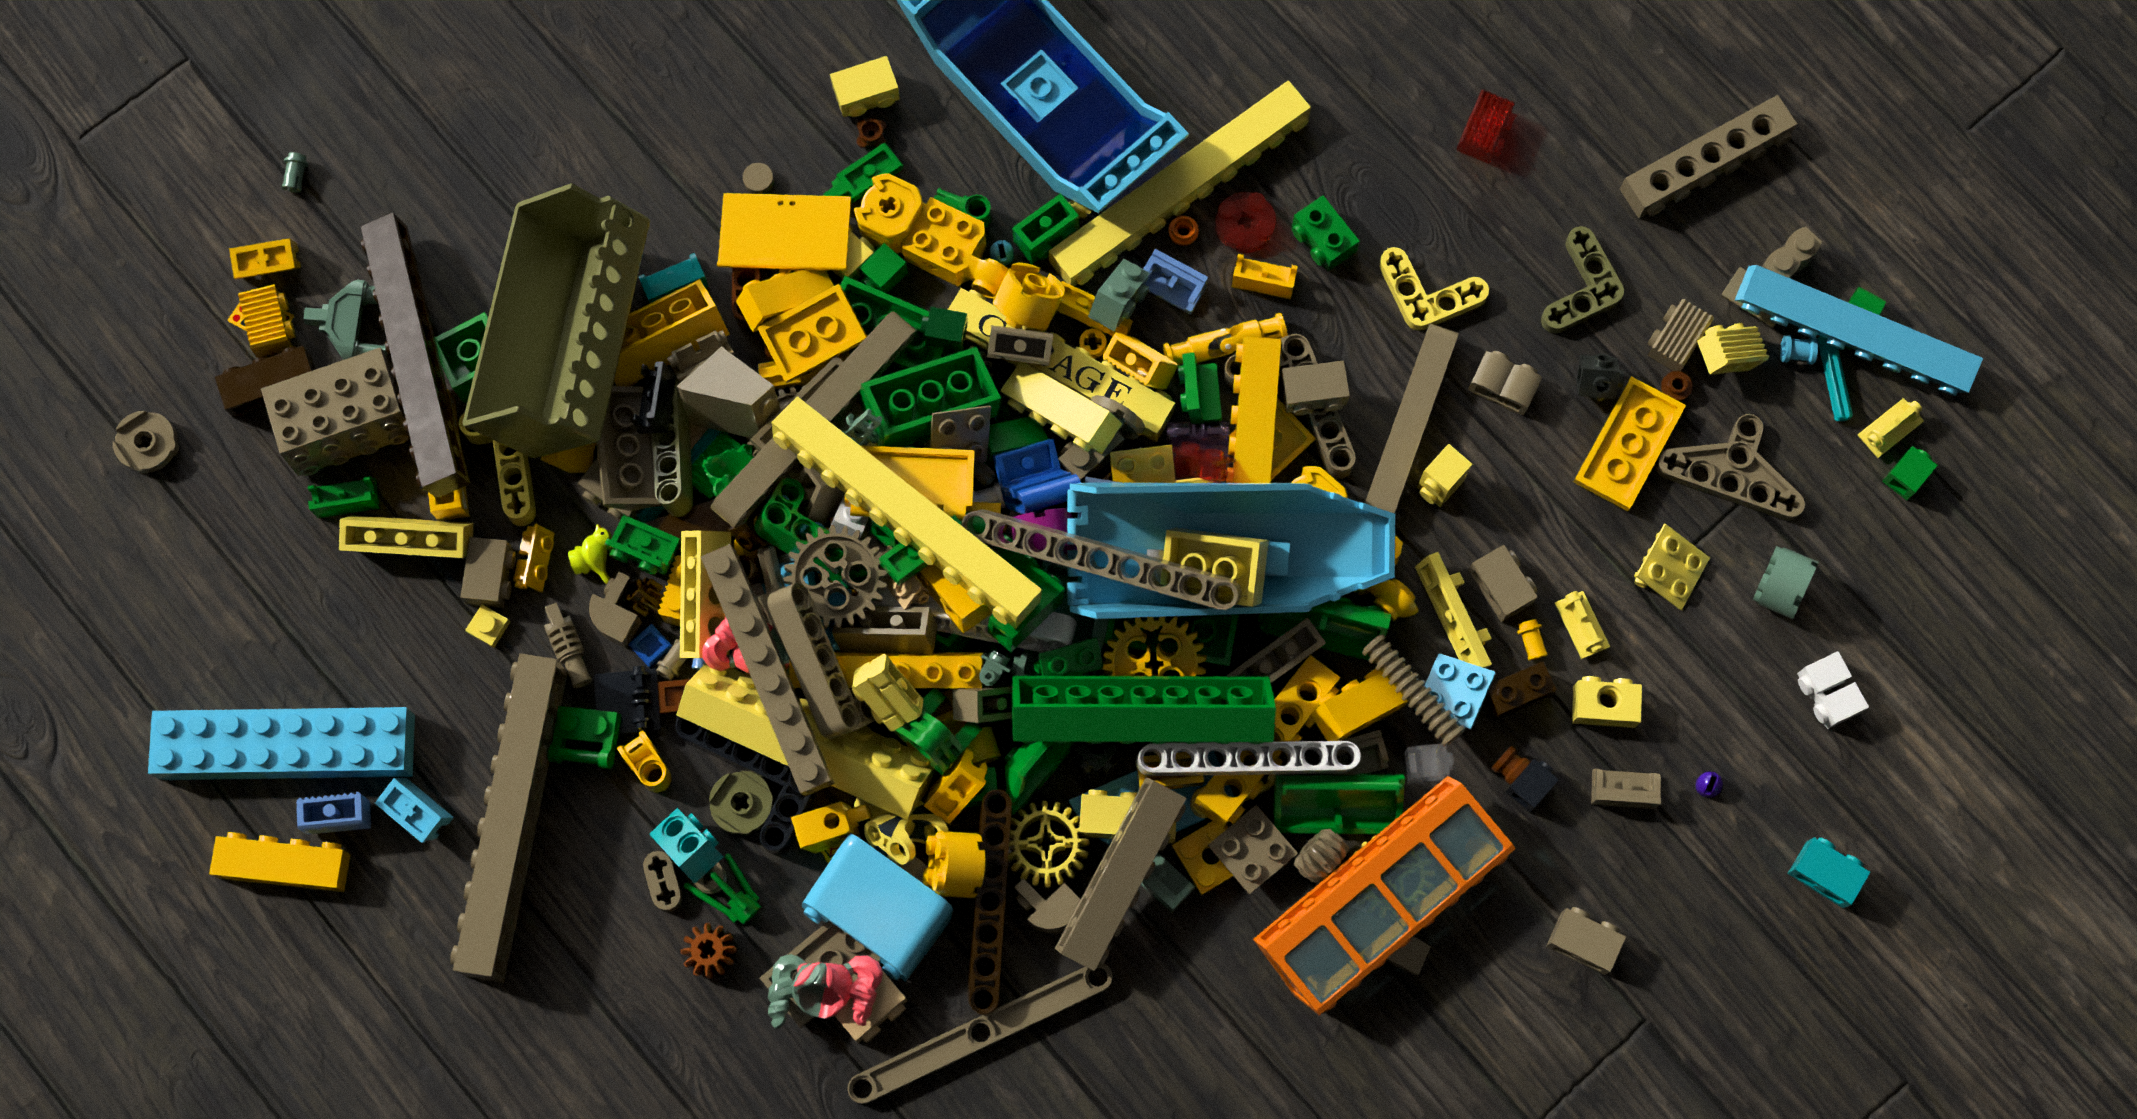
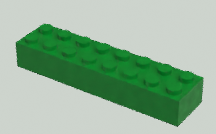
[1012,676,1276,744]

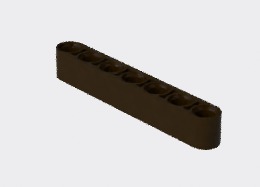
[967,789,1012,1015]

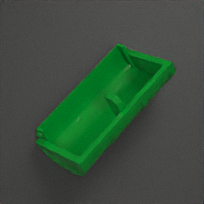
[1258,597,1391,661]
[1273,774,1405,834]

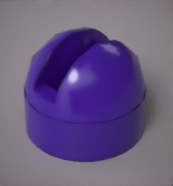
[1696,771,1723,798]

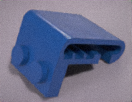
[992,439,1081,514]

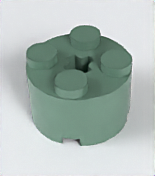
[1753,546,1819,619]

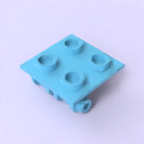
[1414,653,1496,729]

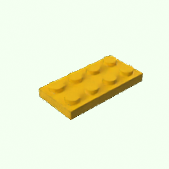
[1573,376,1686,511]

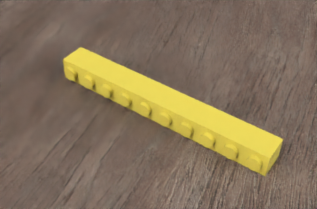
[1049,80,1311,286]
[772,396,1042,629]

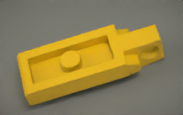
[1057,281,1133,337]

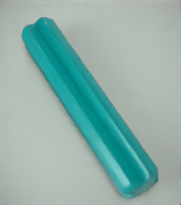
[1818,336,1853,422]

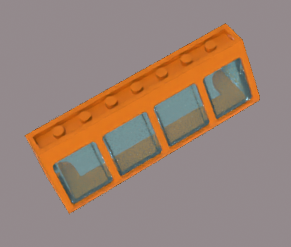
[1253,776,1516,1016]

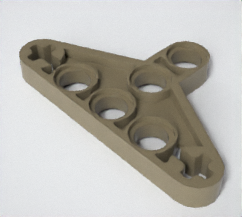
[1655,414,1805,521]

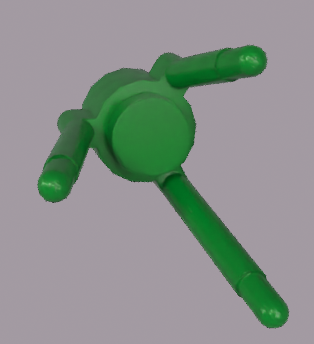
[683,853,761,925]

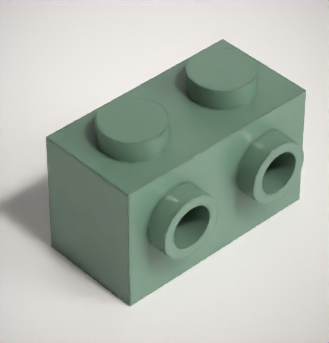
[1088,259,1150,332]

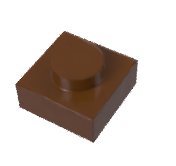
[658,679,690,715]

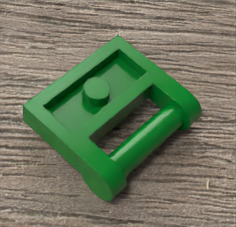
[548,706,622,769]

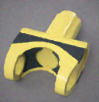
[854,798,949,864]

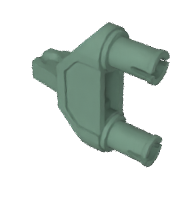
[303,279,388,360]

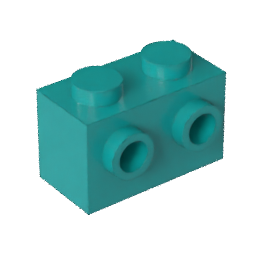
[1787,837,1870,908]

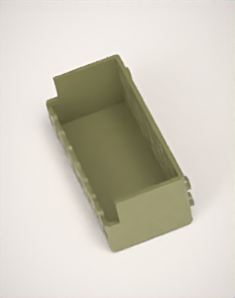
[462,183,650,458]

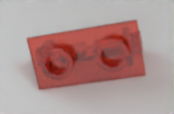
[1172,442,1236,483]

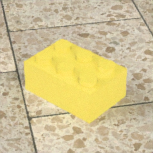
[1159,527,1269,607]

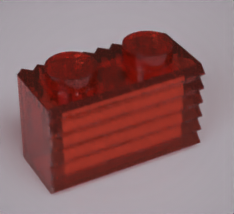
[1456,90,1517,164]

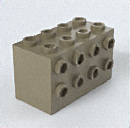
[261,348,410,476]

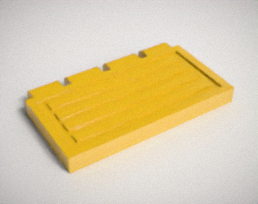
[844,445,974,520]

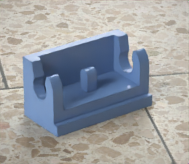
[1144,249,1208,315]

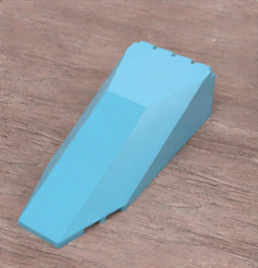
[1067,483,1395,619]

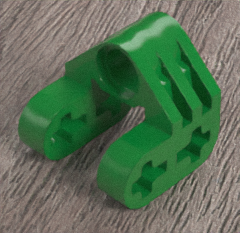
[894,688,982,775]

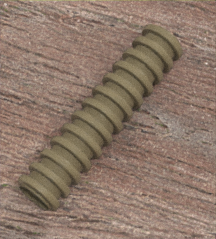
[1362,635,1465,746]

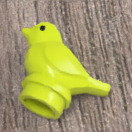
[568,524,612,584]

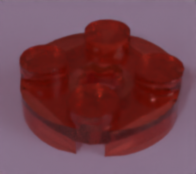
[1215,192,1276,253]

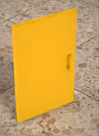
[717,193,851,271]

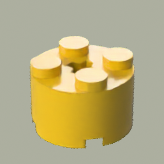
[993,263,1065,331]
[922,831,985,898]

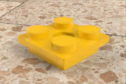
[1172,821,1233,895]

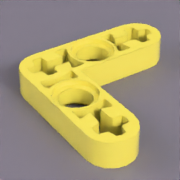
[1379,247,1489,331]

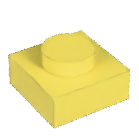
[465,604,510,648]

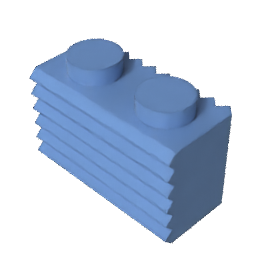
[297,792,371,835]

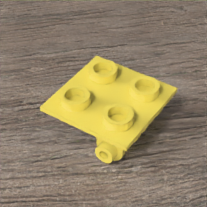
[1634,524,1710,610]

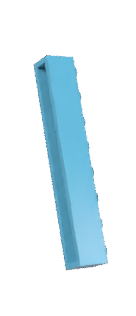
[1735,265,1983,396]

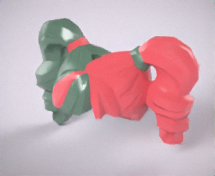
[702,617,789,674]
[768,954,883,1029]

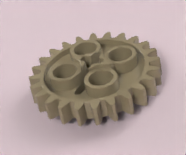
[783,525,888,630]

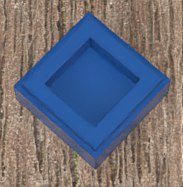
[628,624,672,669]

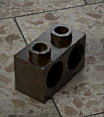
[1484,661,1557,722]

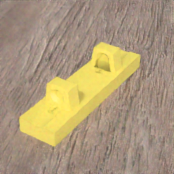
[1415,552,1492,668]

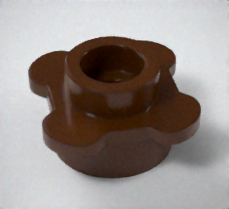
[856,119,887,148]

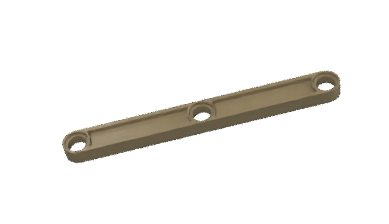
[848,963,1112,1104]

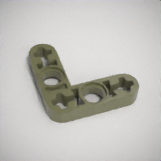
[1541,226,1624,334]

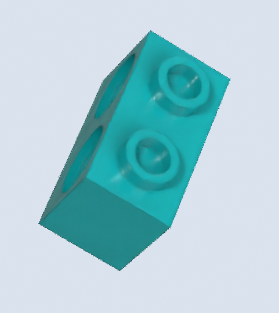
[649,808,723,883]

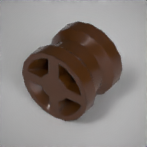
[1491,745,1531,785]

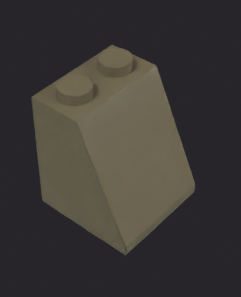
[677,346,781,438]

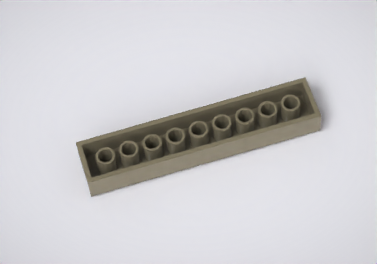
[450,653,568,983]

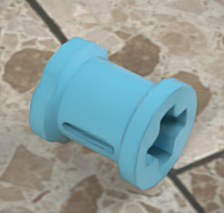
[1780,335,1818,364]

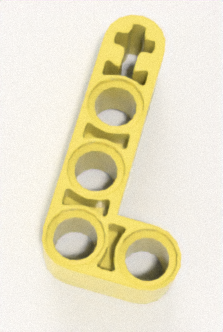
[459,413,536,526]

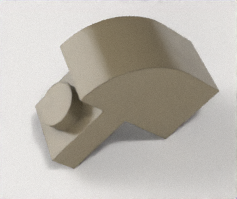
[589,572,642,649]
[1014,879,1081,933]

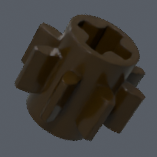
[626,577,665,617]

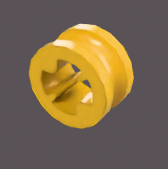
[1079,329,1107,359]

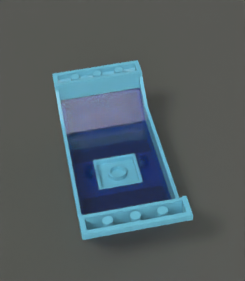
[897,0,1189,213]

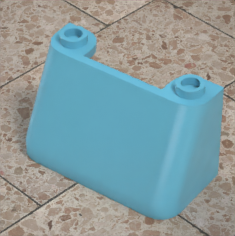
[802,834,953,982]

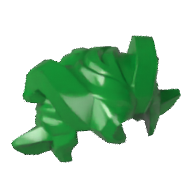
[702,444,754,497]

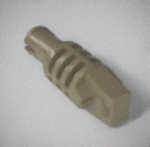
[544,603,592,688]

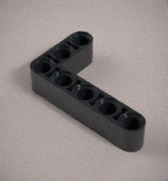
[675,717,818,855]

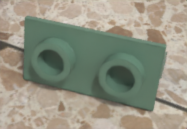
[979,650,1012,686]

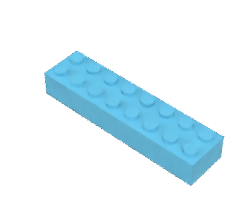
[148,707,415,780]

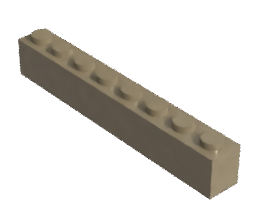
[701,544,835,797]

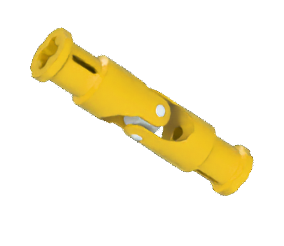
[1163,313,1288,365]

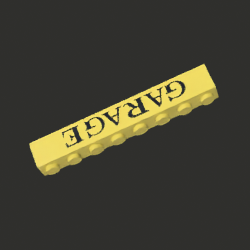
[948,288,1175,442]

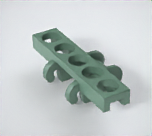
[842,408,883,446]

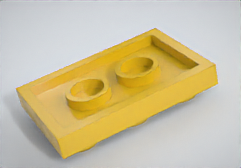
[757,284,867,383]

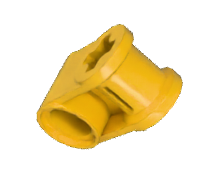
[617,730,671,793]

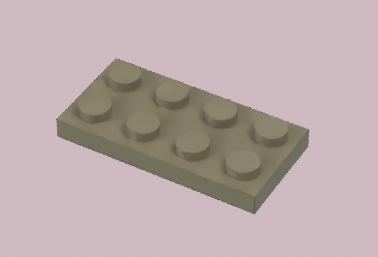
[760,921,881,1029]

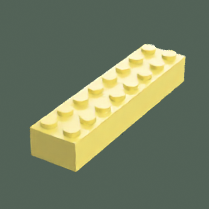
[676,663,935,820]

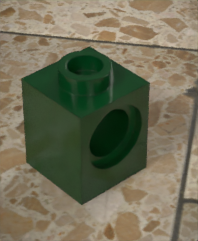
[920,307,968,352]

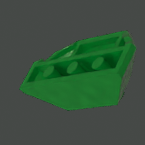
[1004,741,1076,819]

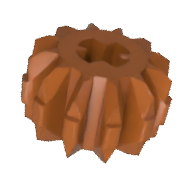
[681,923,737,979]

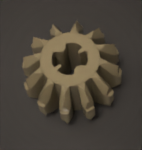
[1294,829,1348,883]

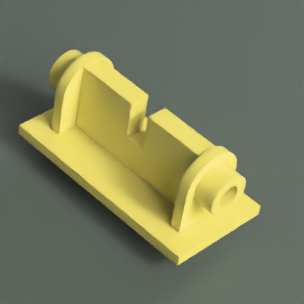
[1857,398,1924,458]
[1554,591,1610,659]

